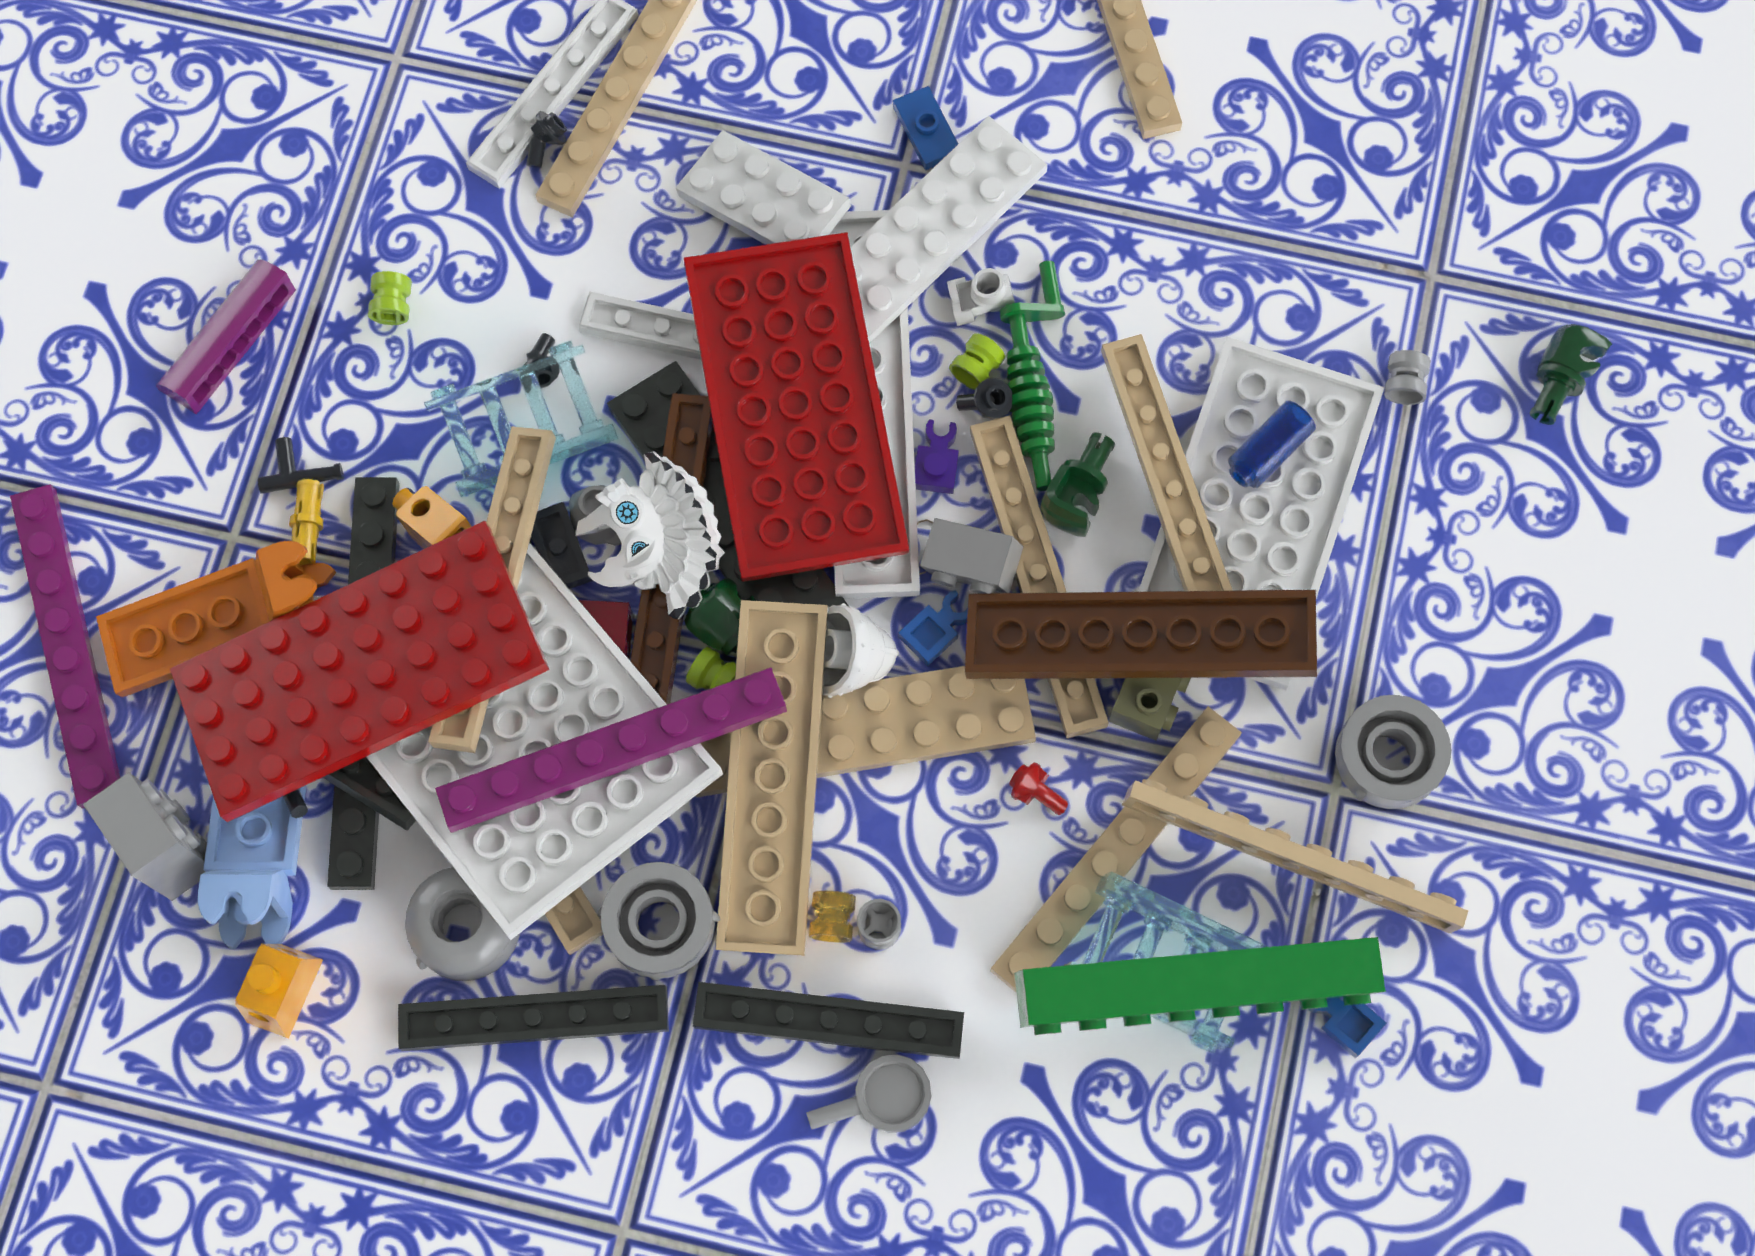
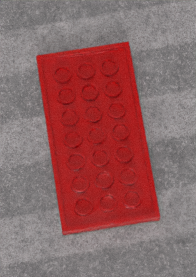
[684,232,910,582]
[170,521,550,822]

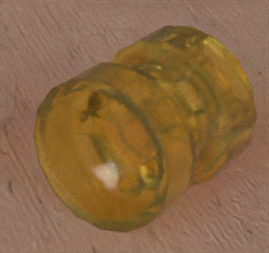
[809,891,856,943]

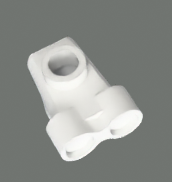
[947,268,1015,326]

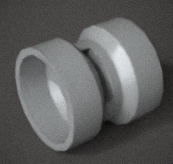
[1384,350,1431,405]
[857,899,901,950]

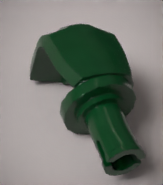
[1529,324,1612,425]
[1040,432,1115,537]
[684,578,756,656]

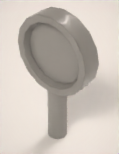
[806,1054,932,1133]

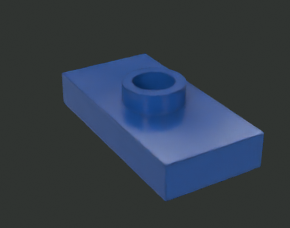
[893,85,959,171]

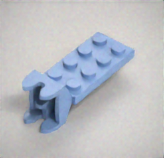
[198,785,306,950]

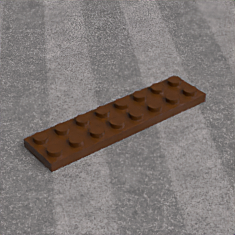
[965,590,1317,679]

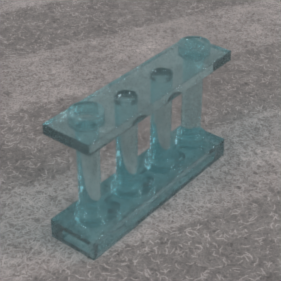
[424,340,619,497]
[1063,871,1268,1053]

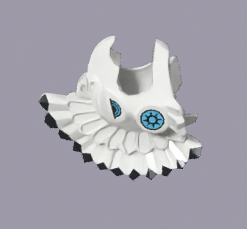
[575,451,725,619]

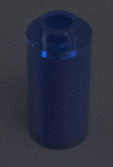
[1228,401,1316,488]

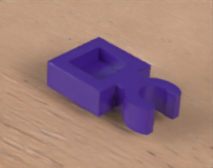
[915,419,959,494]

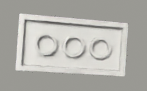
[676,130,851,245]

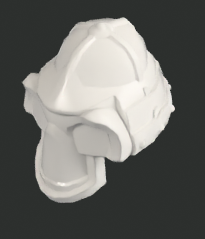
[822,603,899,698]

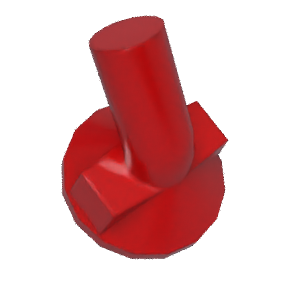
[1009,762,1068,815]

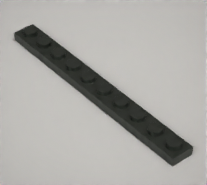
[327,477,400,890]

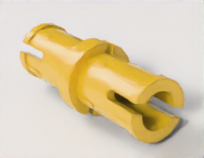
[289,479,324,565]

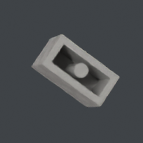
[920,518,1024,594]

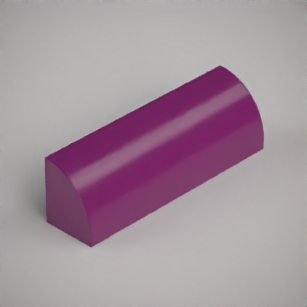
[156,259,296,414]

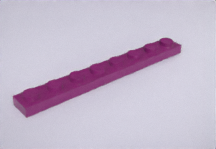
[10,484,121,809]
[435,667,787,833]

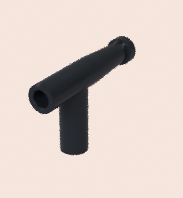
[257,437,344,494]

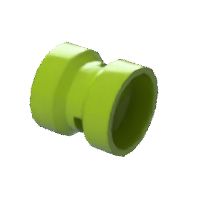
[368,271,412,325]
[949,333,1006,390]
[685,646,736,690]

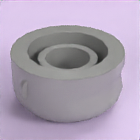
[1335,695,1452,809]
[597,862,720,980]
[405,867,520,981]

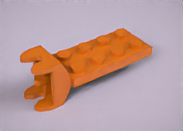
[96,541,336,698]

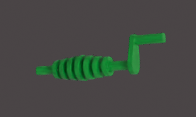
[999,260,1065,491]

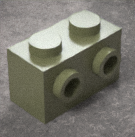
[1109,678,1191,741]

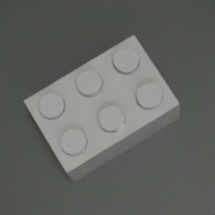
[83,772,207,901]

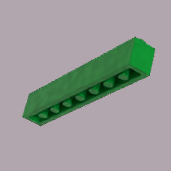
[1014,937,1386,1035]

